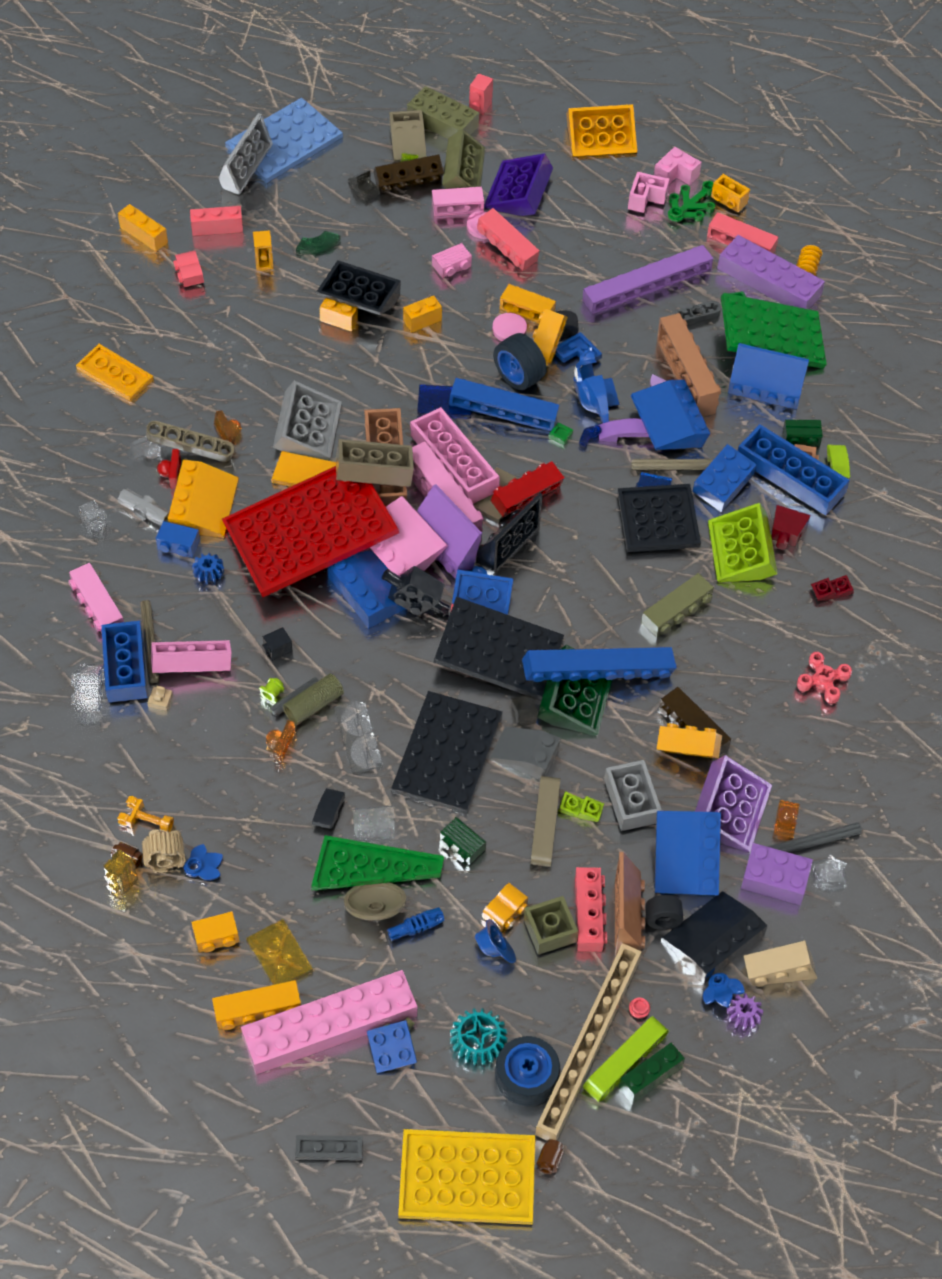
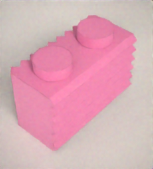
[432,243,472,279]

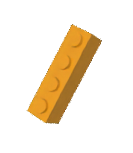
[212,980,301,1030]

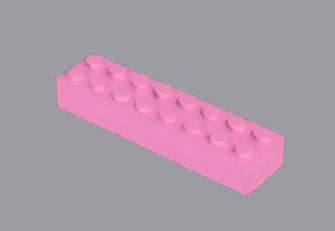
[241,970,417,1075]

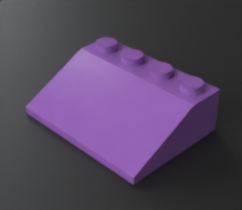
[417,484,482,579]
[695,755,772,853]

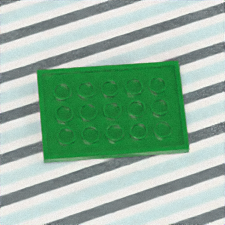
[721,293,827,369]

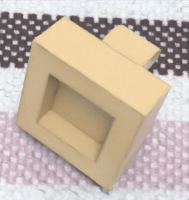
[147,686,173,711]

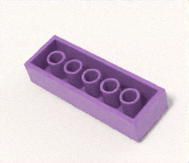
[717,235,825,309]

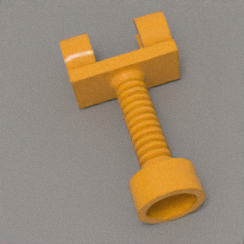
[117,796,174,832]

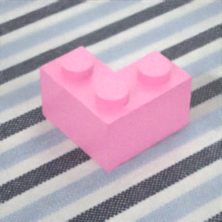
[654,147,701,185]
[628,172,670,213]

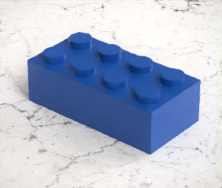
[101,621,148,703]

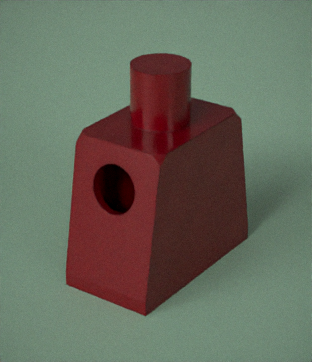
[771,505,811,550]

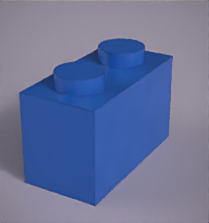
[156,521,200,558]

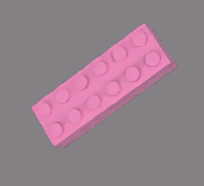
[410,407,499,504]
[412,441,483,537]

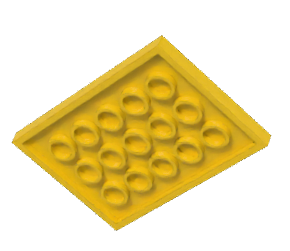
[398,1129,535,1225]

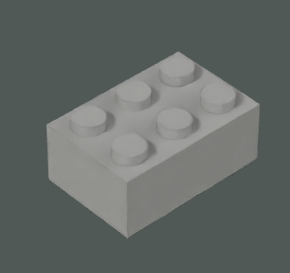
[604,760,662,831]

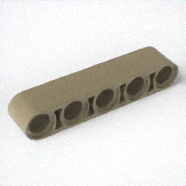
[146,421,234,462]
[530,776,561,867]

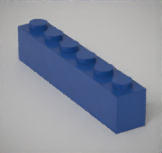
[449,378,559,431]

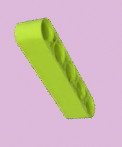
[583,1016,669,1103]

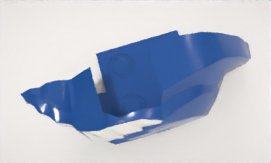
[573,346,620,424]

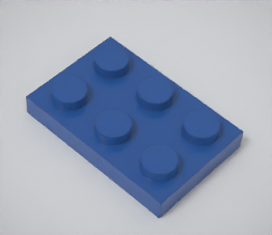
[452,570,513,615]

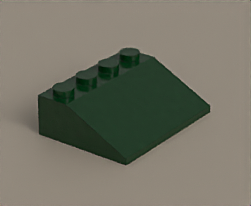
[537,644,612,736]

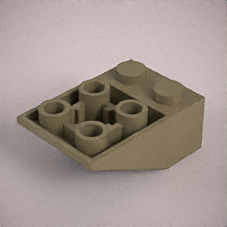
[389,110,426,162]

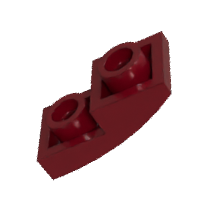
[811,575,854,601]

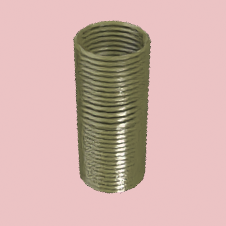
[283,673,344,725]

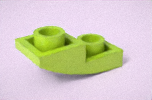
[827,444,850,479]
[558,791,604,822]

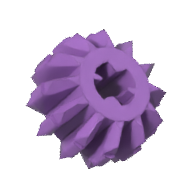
[727,993,763,1031]

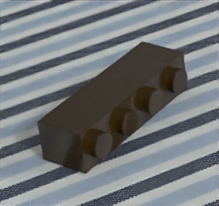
[659,687,731,761]

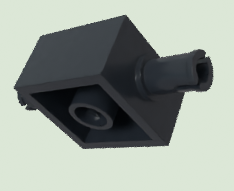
[382,566,450,616]

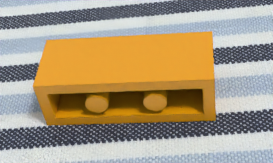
[118,204,168,252]
[500,284,556,324]
[532,309,568,367]
[657,723,722,759]

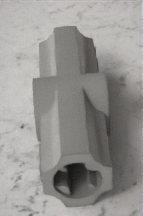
[118,488,169,526]

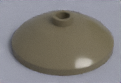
[344,883,406,921]

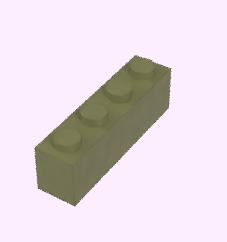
[641,573,714,638]

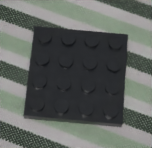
[617,484,701,552]

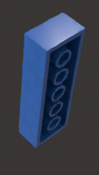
[738,424,850,516]

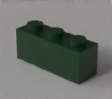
[619,1042,685,1104]

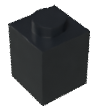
[261,627,293,661]

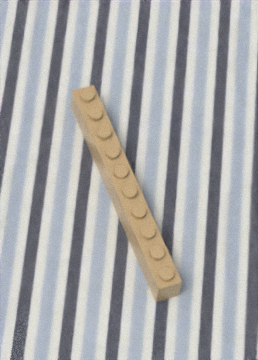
[535,943,642,1141]

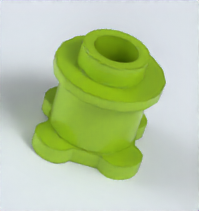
[259,678,284,704]

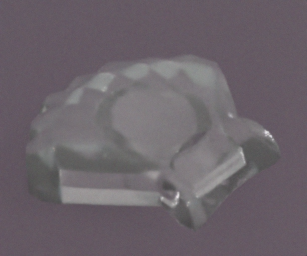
[812,854,848,886]

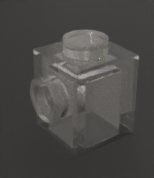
[77,500,107,534]

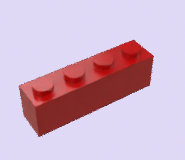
[490,461,565,517]

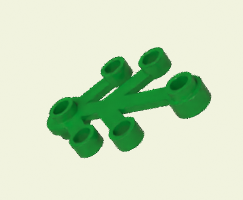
[668,180,715,222]

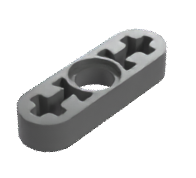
[674,301,721,325]

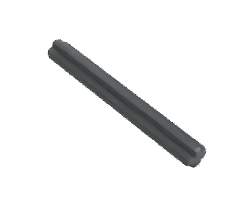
[767,822,862,853]

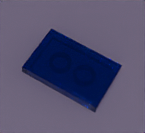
[417,384,471,419]

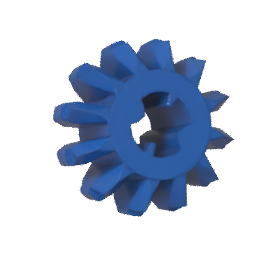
[192,552,225,585]

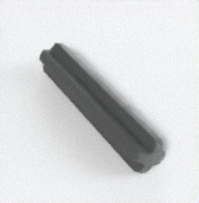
[270,677,319,716]

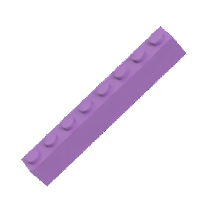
[582,245,713,314]

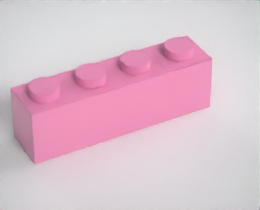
[68,563,124,633]
[151,640,231,673]

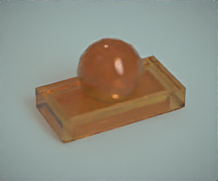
[214,410,242,445]
[266,720,296,764]
[773,800,800,841]

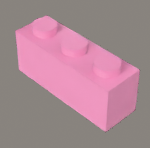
[432,187,484,217]

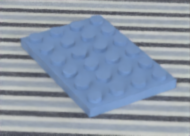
[225,97,343,183]

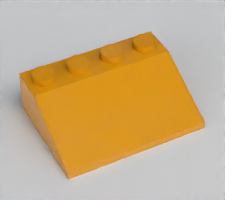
[566,104,637,157]
[168,460,239,538]

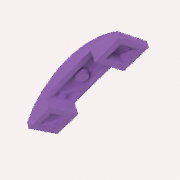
[598,418,649,442]

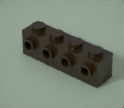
[373,154,444,192]

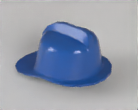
[475,919,516,963]

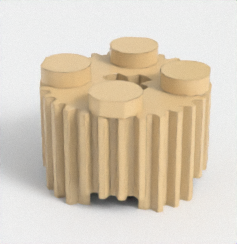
[142,829,185,874]

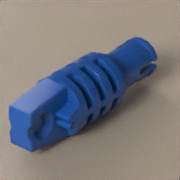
[387,907,444,941]

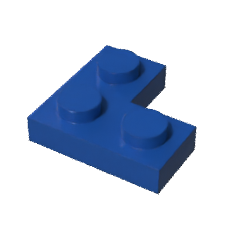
[555,332,602,364]

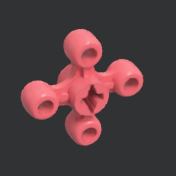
[797,652,852,704]

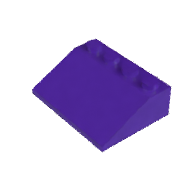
[484,153,553,216]

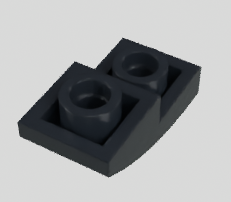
[312,788,345,829]

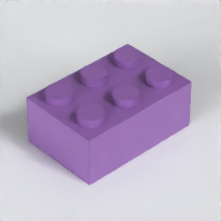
[741,843,813,906]

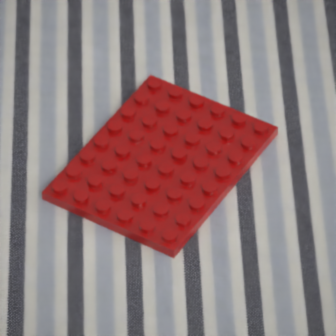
[222,466,400,598]

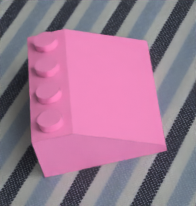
[370,496,448,575]

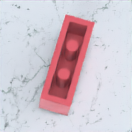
[190,206,243,236]

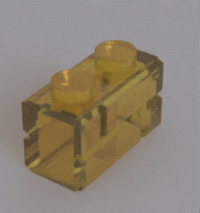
[103,850,138,895]

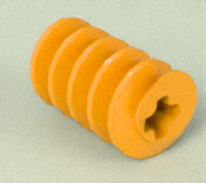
[796,245,822,276]

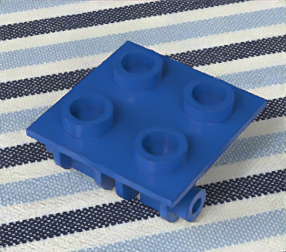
[367,1020,417,1073]

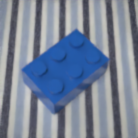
[692,444,757,512]

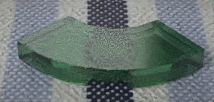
[296,231,341,255]

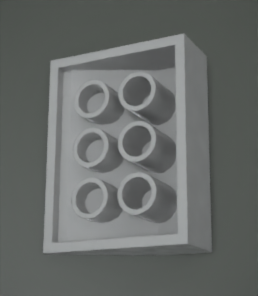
[219,113,273,195]
[273,380,342,460]

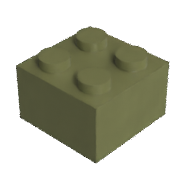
[523,896,578,955]

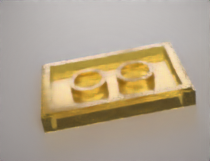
[246,919,313,985]

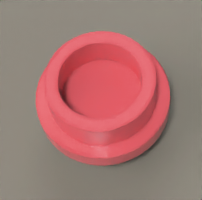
[629,997,650,1019]

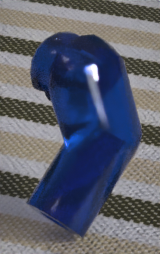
[579,425,602,447]

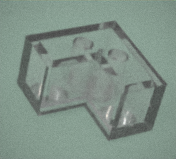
[71,664,105,712]

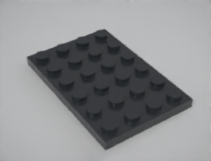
[433,597,564,701]
[391,691,503,814]

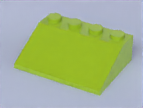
[708,503,778,582]

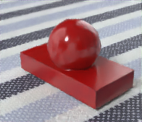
[157,449,181,489]

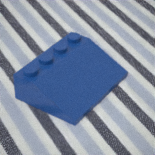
[728,343,809,409]
[631,380,710,450]
[327,550,406,629]
[655,811,721,895]

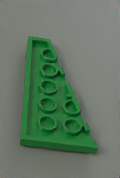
[311,835,444,891]

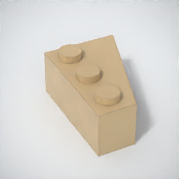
[744,941,817,987]

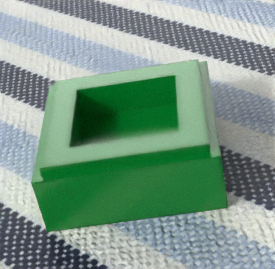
[549,422,573,445]

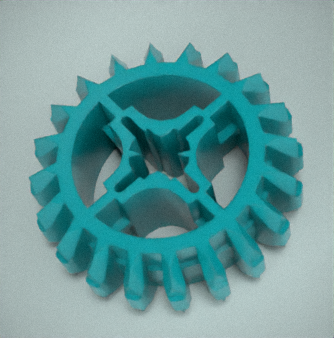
[450,1008,508,1066]

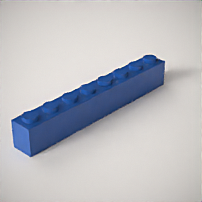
[522,647,677,682]

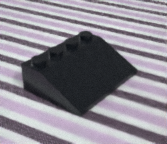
[316,260,401,315]
[476,493,542,574]
[661,891,768,984]

